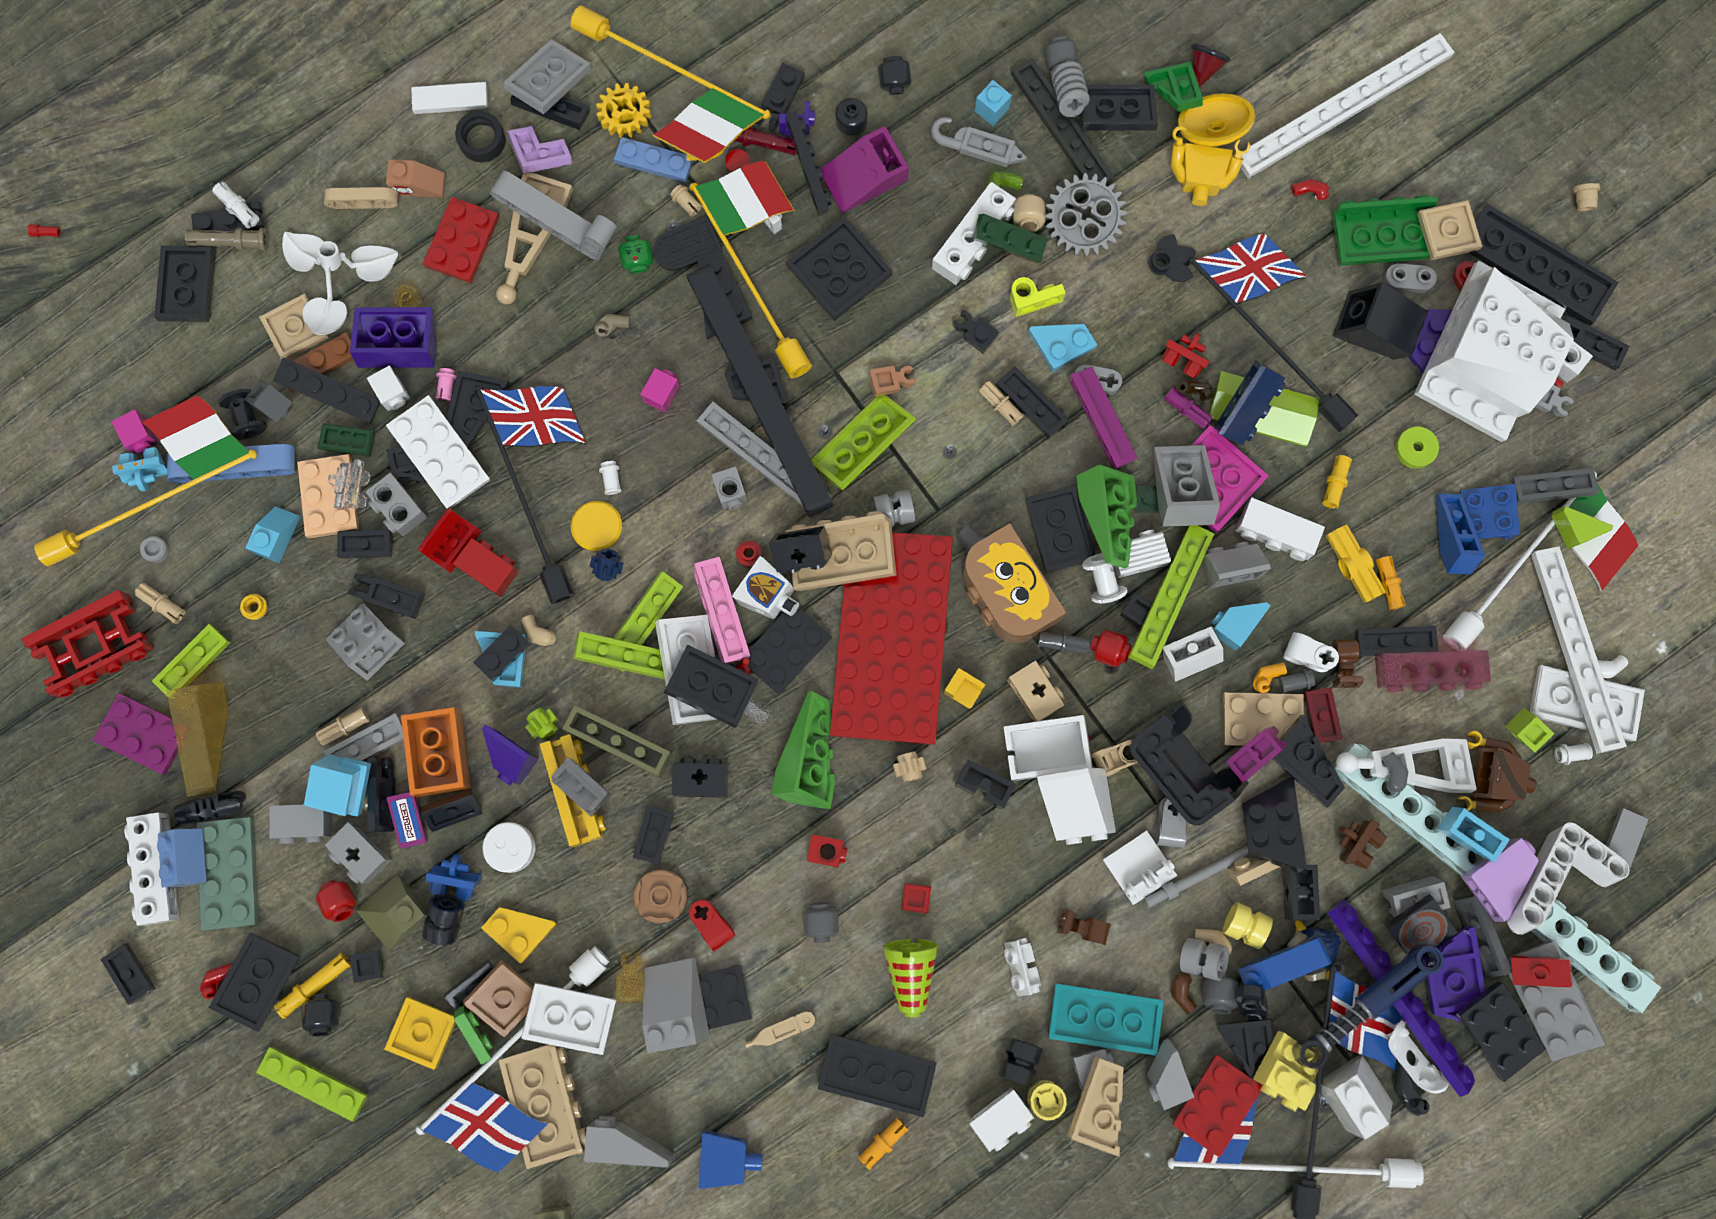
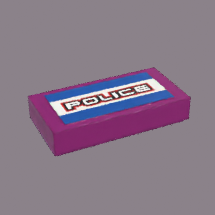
[387,791,428,849]

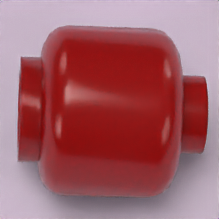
[1091,630,1132,667]
[315,880,357,922]

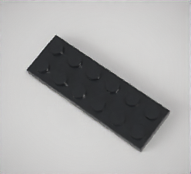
[1468,204,1619,326]

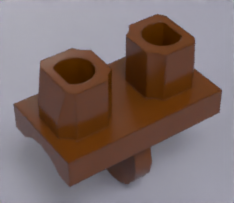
[1337,819,1387,869]

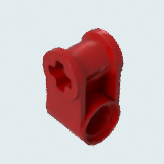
[689,899,736,952]

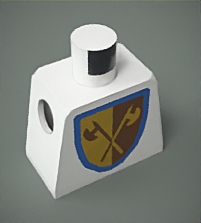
[732,556,799,619]

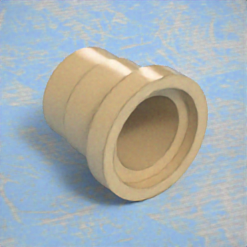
[1573,183,1600,211]

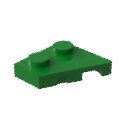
[1144,61,1203,112]

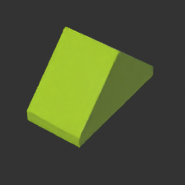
[1551,506,1614,549]

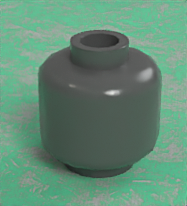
[1044,36,1078,71]
[803,902,839,943]
[1203,973,1239,1014]

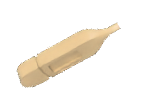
[745,1011,815,1048]

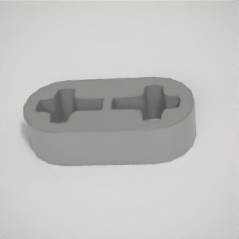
[1075,365,1122,395]

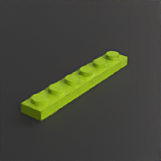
[1128,525,1214,669]

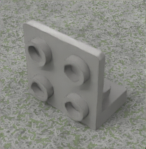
[326,603,405,681]

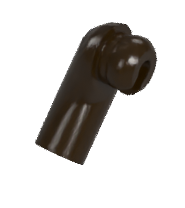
[1177,380,1213,401]

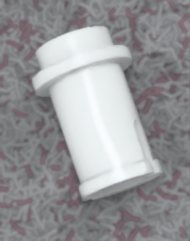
[599,461,622,495]
[1554,743,1593,765]

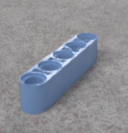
[167,444,295,483]

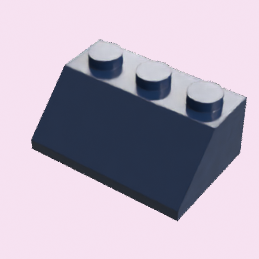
[1214,360,1286,445]

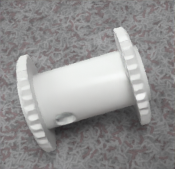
[1082,553,1127,603]

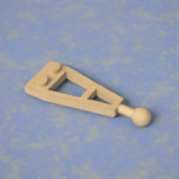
[496,172,573,305]

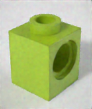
[1504,708,1554,752]

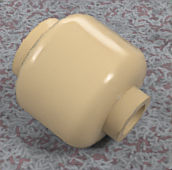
[1013,194,1046,232]

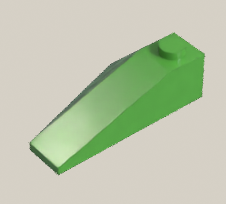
[1076,465,1137,568]

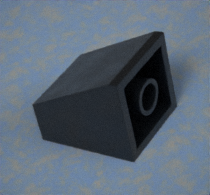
[1333,282,1428,360]

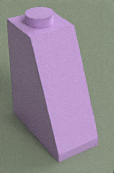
[1461,838,1539,922]

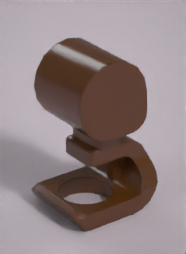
[1332,639,1364,688]
[1057,909,1111,945]

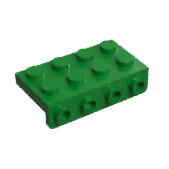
[1332,195,1438,266]

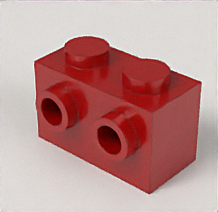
[453,538,519,597]

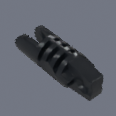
[173,790,246,824]

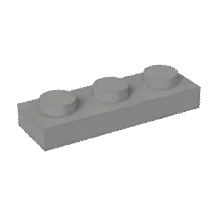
[324,713,404,762]

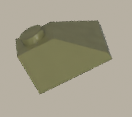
[356,874,429,951]

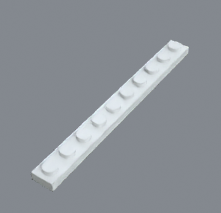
[1241,33,1455,179]

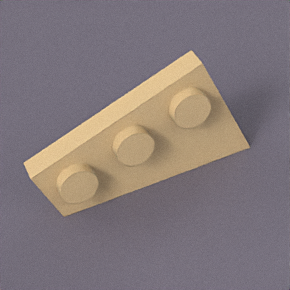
[1067,1056,1123,1156]

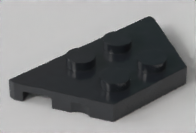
[1242,777,1307,874]

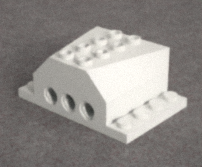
[1414,261,1574,442]

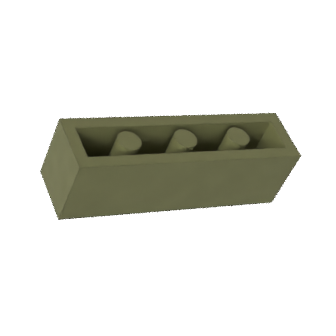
[562,705,673,778]

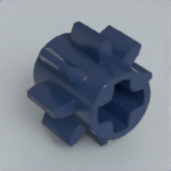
[589,548,624,581]

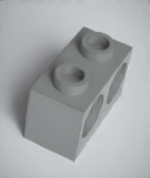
[366,473,428,537]

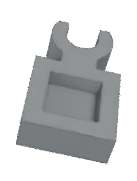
[1535,385,1574,417]

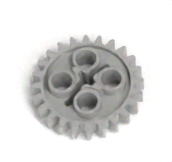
[1045,173,1127,257]

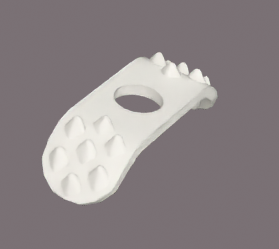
[1388,1020,1449,1094]

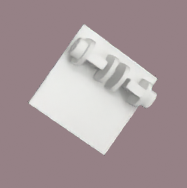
[1103,831,1177,905]

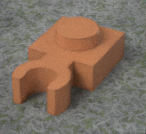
[868,365,916,397]

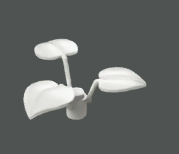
[282,232,398,335]

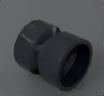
[422,894,465,945]
[998,1037,1043,1087]

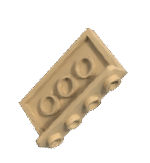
[785,511,896,592]
[499,1044,586,1169]

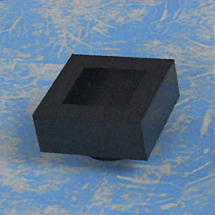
[350,950,384,983]

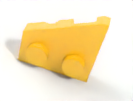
[481,907,557,964]

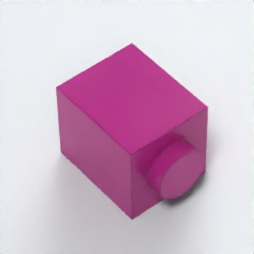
[640,368,680,413]
[111,409,158,454]

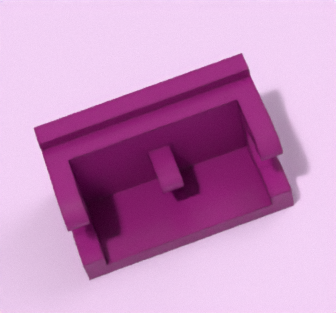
[1226,726,1287,782]

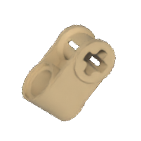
[1091,740,1137,777]

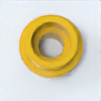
[240,594,268,620]

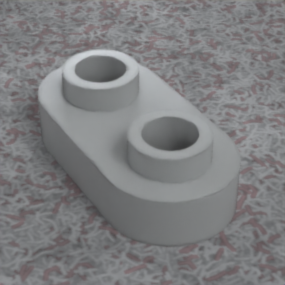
[1383,264,1437,293]

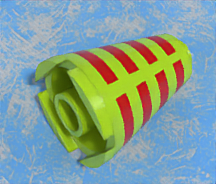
[883,939,938,1018]

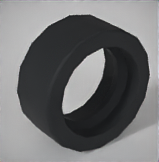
[455,111,506,163]

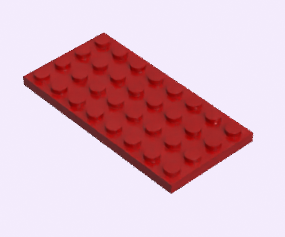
[830,533,953,745]

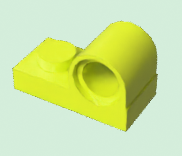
[1009,277,1066,317]

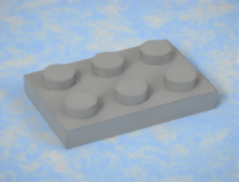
[503,39,591,114]

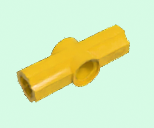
[1326,524,1386,604]

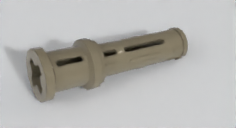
[185,227,268,251]

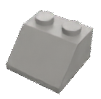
[1202,542,1271,589]

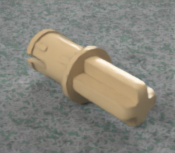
[980,381,1025,427]
[135,583,186,624]
[316,707,370,746]

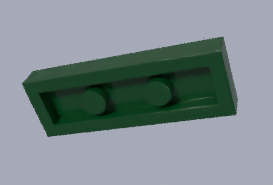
[972,213,1048,263]

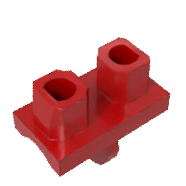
[1162,333,1210,378]

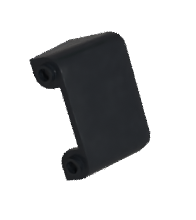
[1130,700,1249,826]

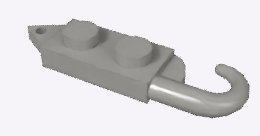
[931,117,1027,168]

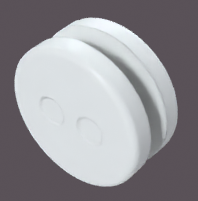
[483,822,536,873]

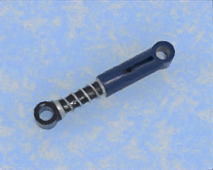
[1292,946,1444,1069]

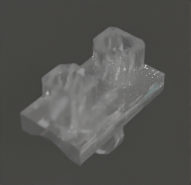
[328,460,370,510]

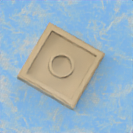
[1417,200,1483,260]
[259,293,329,360]

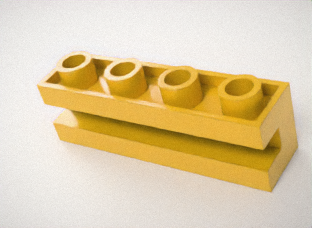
[540,734,606,847]

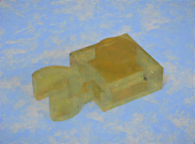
[616,954,644,1003]

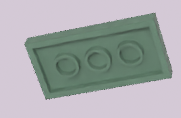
[197,817,259,931]

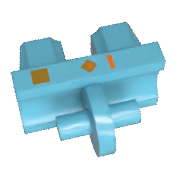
[112,447,167,492]

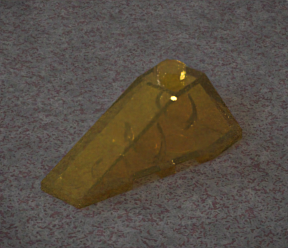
[167,682,228,797]

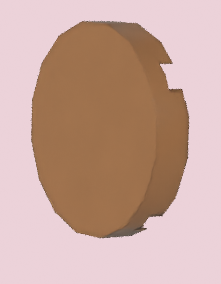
[634,869,688,924]

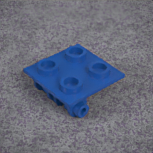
[1461,484,1520,539]

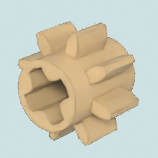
[893,752,927,783]

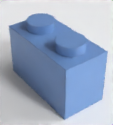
[157,828,206,888]

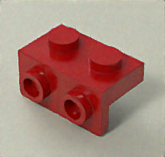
[418,508,482,573]

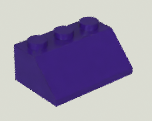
[350,307,437,368]

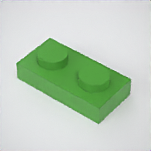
[454,1005,493,1065]

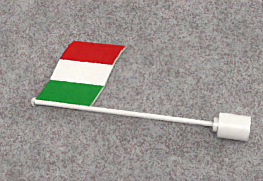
[1443,471,1638,652]

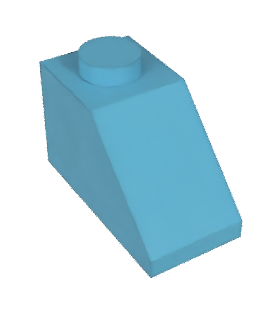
[245,506,301,564]
[1211,602,1271,651]
[1438,807,1510,862]

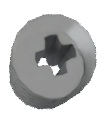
[1050,61,1090,117]

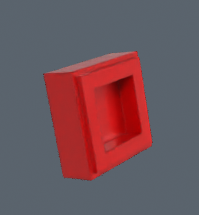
[901,883,931,914]

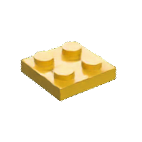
[384,997,456,1070]

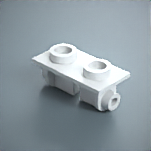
[1004,938,1041,996]

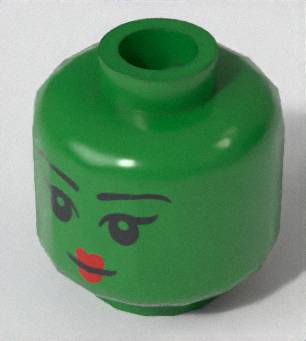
[618,235,654,274]

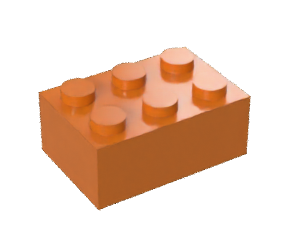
[401,707,471,797]

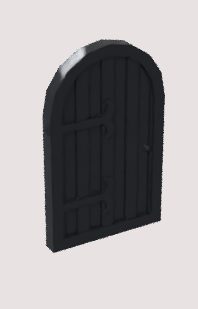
[653,216,723,271]

